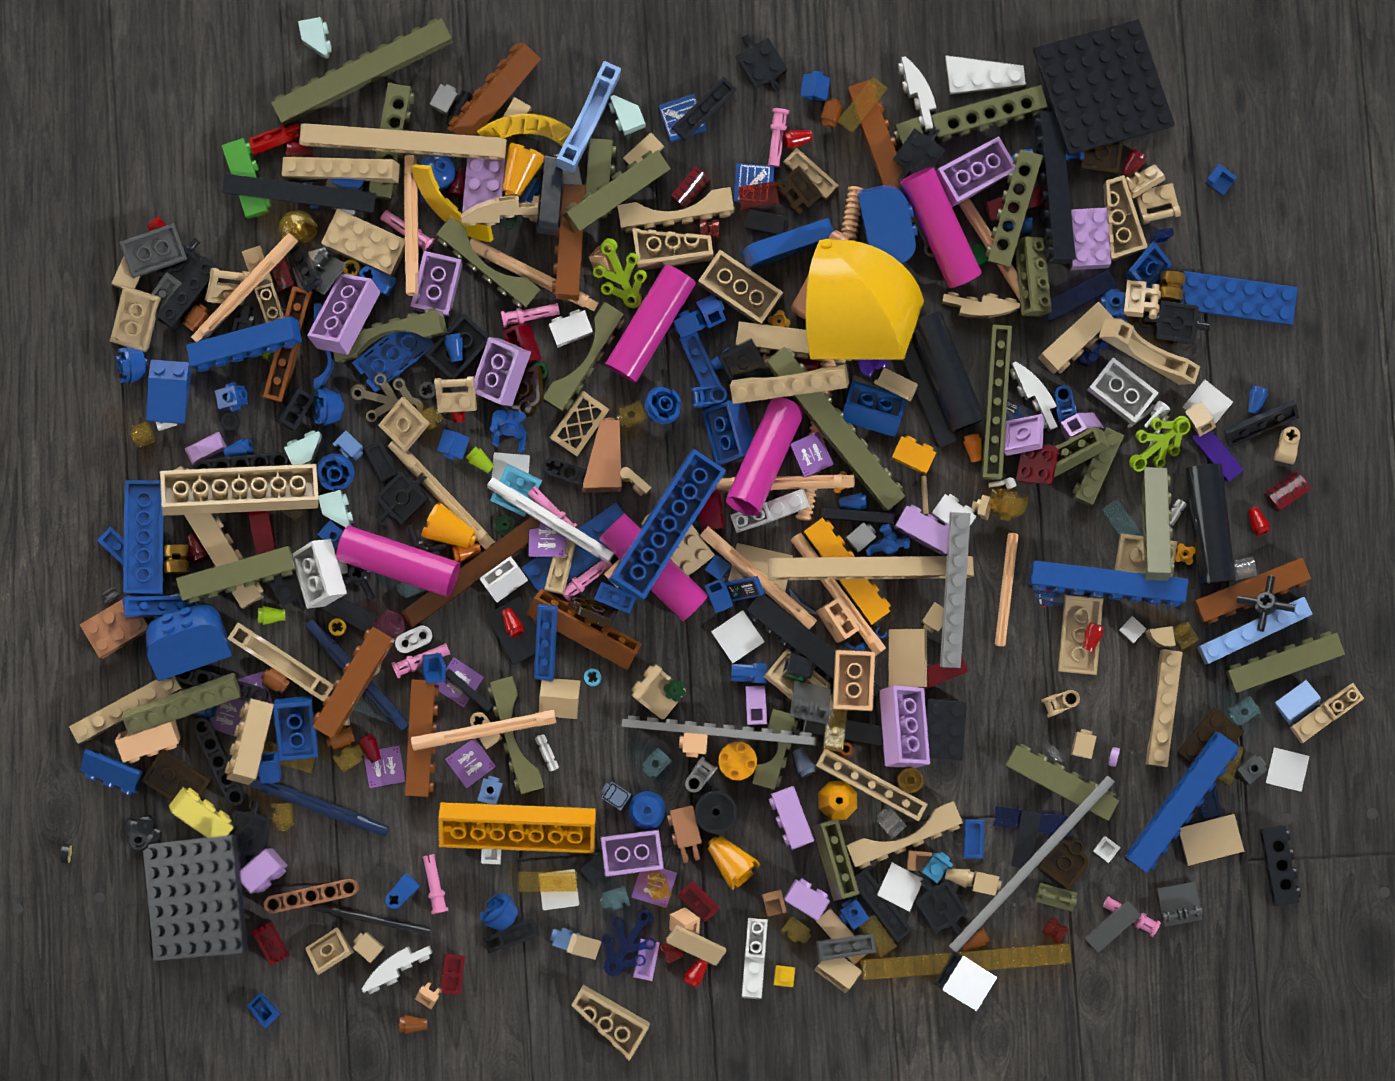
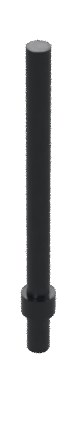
[316,904,431,936]

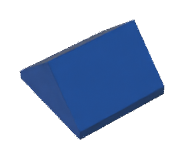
[1125,242,1172,288]

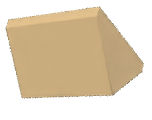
[539,678,580,719]
[305,927,354,975]

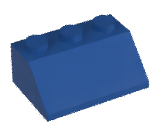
[843,381,906,437]
[702,400,754,466]
[80,749,146,795]

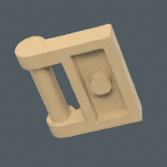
[1136,183,1181,225]
[205,268,250,306]
[435,376,477,413]
[620,467,652,497]

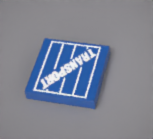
[658,94,706,143]
[734,163,774,205]

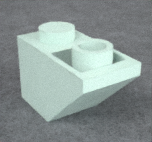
[298,17,332,59]
[608,95,645,135]
[284,430,322,465]
[318,490,354,528]

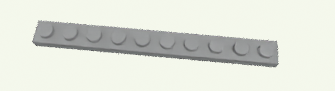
[622,716,816,745]

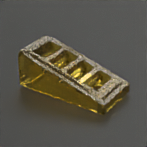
[1216,746,1244,786]

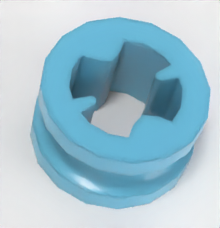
[584,669,602,686]

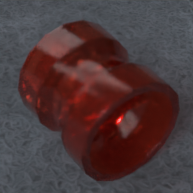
[700,219,720,239]
[1042,917,1069,944]
[659,942,685,964]

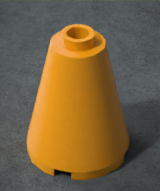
[502,143,544,197]
[421,502,477,548]
[708,836,760,890]

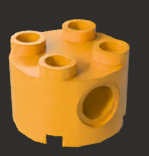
[718,742,757,780]

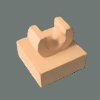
[415,983,440,1009]

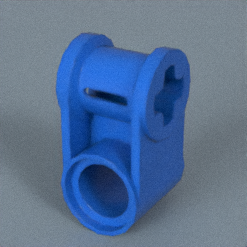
[359,266,397,297]
[1053,385,1077,424]
[690,386,728,408]
[385,873,420,909]

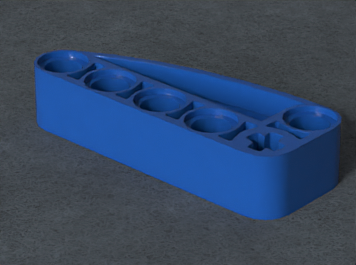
[740,218,834,270]

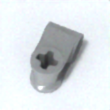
[685,756,718,793]

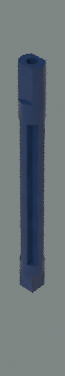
[305,619,409,732]
[250,776,389,837]

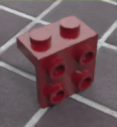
[1016,445,1059,485]

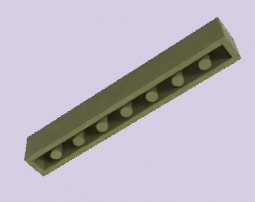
[981,325,1012,481]

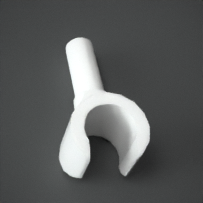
[988,477,1017,490]

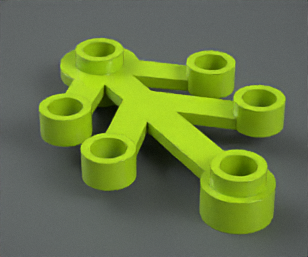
[593,238,647,308]
[1129,416,1191,472]

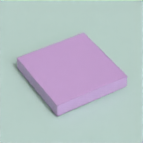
[1004,414,1044,456]

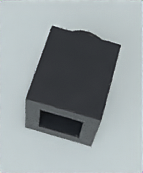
[782,653,814,683]

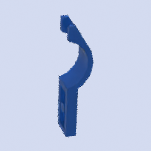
[314,304,334,391]

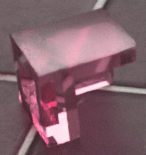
[375,610,405,640]

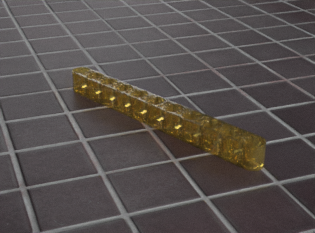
[860,943,1072,980]

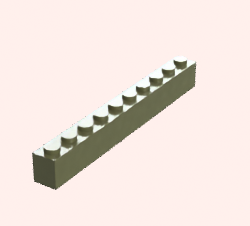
[271,18,453,126]
[764,347,905,511]

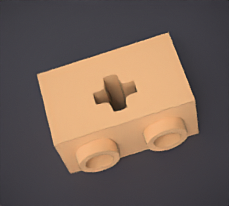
[816,597,860,643]

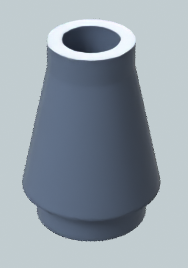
[792,748,816,778]

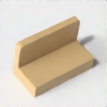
[874,368,919,402]

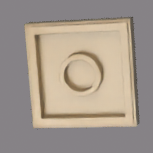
[378,397,430,452]

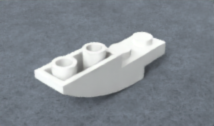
[898,57,936,133]
[1009,362,1057,432]
[730,489,810,533]
[742,918,768,999]
[362,946,433,994]

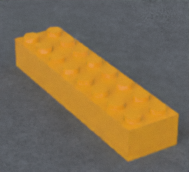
[439,802,596,853]

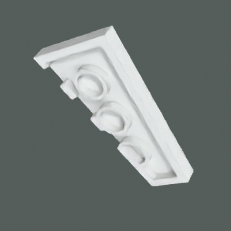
[945,56,1026,94]

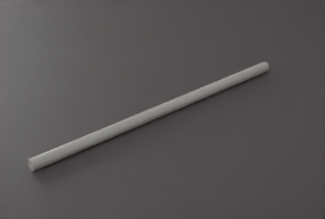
[950,776,1115,952]

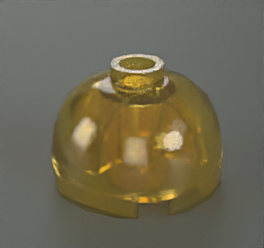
[278,210,317,244]
[990,488,1029,521]

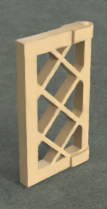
[550,391,610,457]

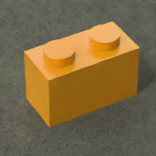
[891,435,936,475]

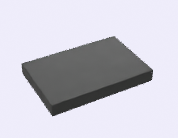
[120,223,187,279]

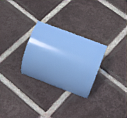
[1275,680,1321,725]

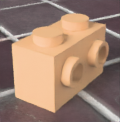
[679,733,707,758]

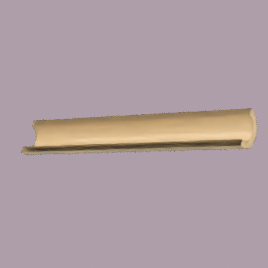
[921,476,929,514]

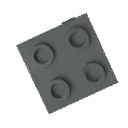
[312,249,347,295]
[790,680,832,725]
[1157,882,1203,927]

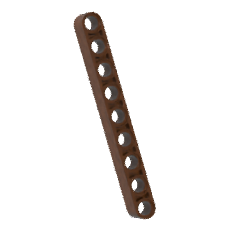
[400,517,540,629]

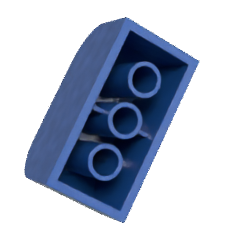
[857,185,918,263]
[145,604,232,681]

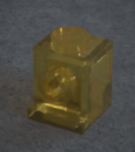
[617,400,647,429]
[420,406,443,435]
[130,421,156,448]
[1173,622,1199,650]
[333,745,364,773]
[271,803,294,831]
[646,871,672,902]
[780,915,811,944]

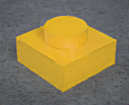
[774,965,795,987]

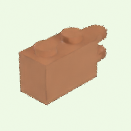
[667,805,701,863]

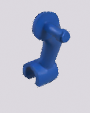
[845,627,887,651]

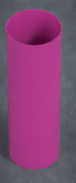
[900,167,982,288]
[605,264,696,383]
[726,397,804,516]
[599,513,708,621]
[336,526,460,597]

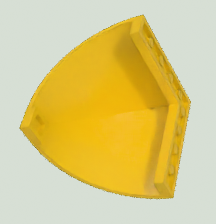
[806,239,924,359]

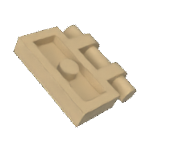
[1124,280,1161,319]

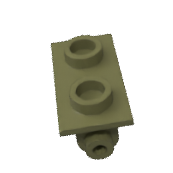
[1035,883,1077,912]

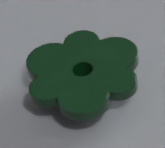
[500,215,518,230]
[495,514,516,536]
[663,680,685,702]

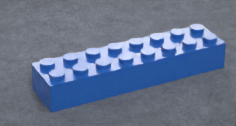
[608,449,726,601]
[1028,560,1188,607]
[1124,731,1239,872]

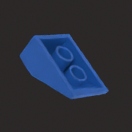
[146,360,192,424]
[273,696,318,761]

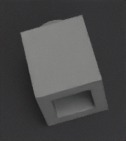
[430,84,459,117]
[845,523,876,553]

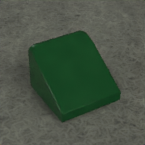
[971,242,989,266]

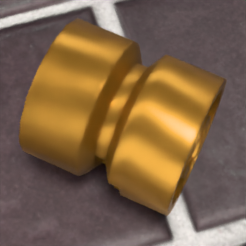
[1159,271,1186,302]
[163,545,189,573]
[897,768,923,793]

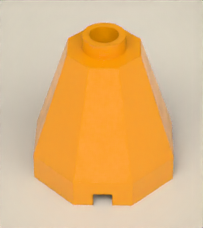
[818,781,857,820]

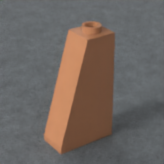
[582,418,622,492]

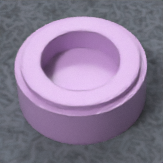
[1108,747,1120,767]

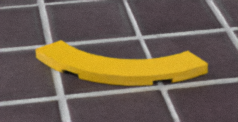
[477,114,572,147]
[411,164,493,242]

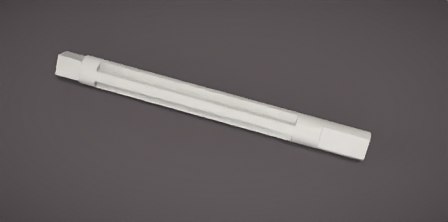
[487,477,614,563]

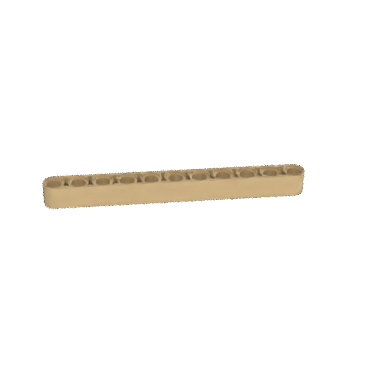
[299,124,507,160]
[768,556,974,580]

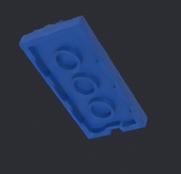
[352,332,434,393]

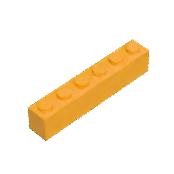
[803,518,890,625]

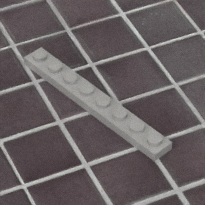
[940,512,971,668]

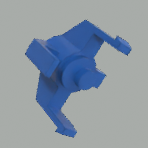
[490,410,526,453]
[866,524,911,557]

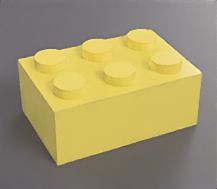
[169,787,233,838]

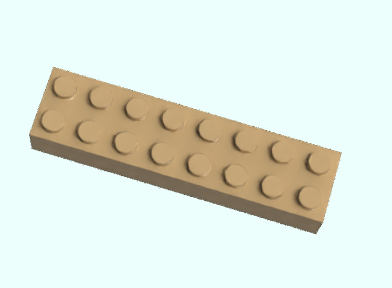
[160,464,319,516]

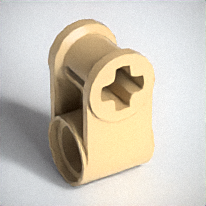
[1274,427,1300,465]
[1041,690,1080,718]
[470,712,503,749]

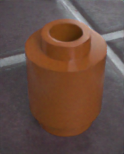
[820,99,843,128]
[183,303,210,332]
[261,668,291,695]
[325,726,355,750]

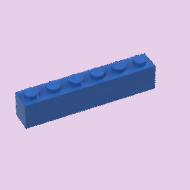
[187,316,302,372]

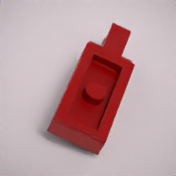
[249,123,301,154]

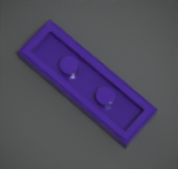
[1191,430,1244,482]

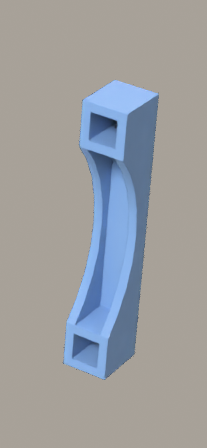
[556,61,621,174]
[1197,597,1312,664]

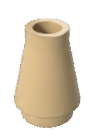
[945,868,975,888]

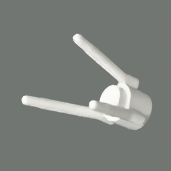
[1127,401,1170,447]

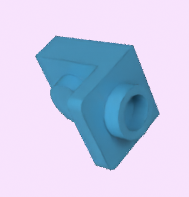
[920,852,953,883]

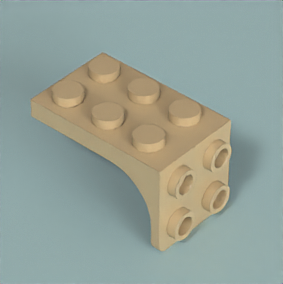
[641,514,715,576]
[632,665,685,719]

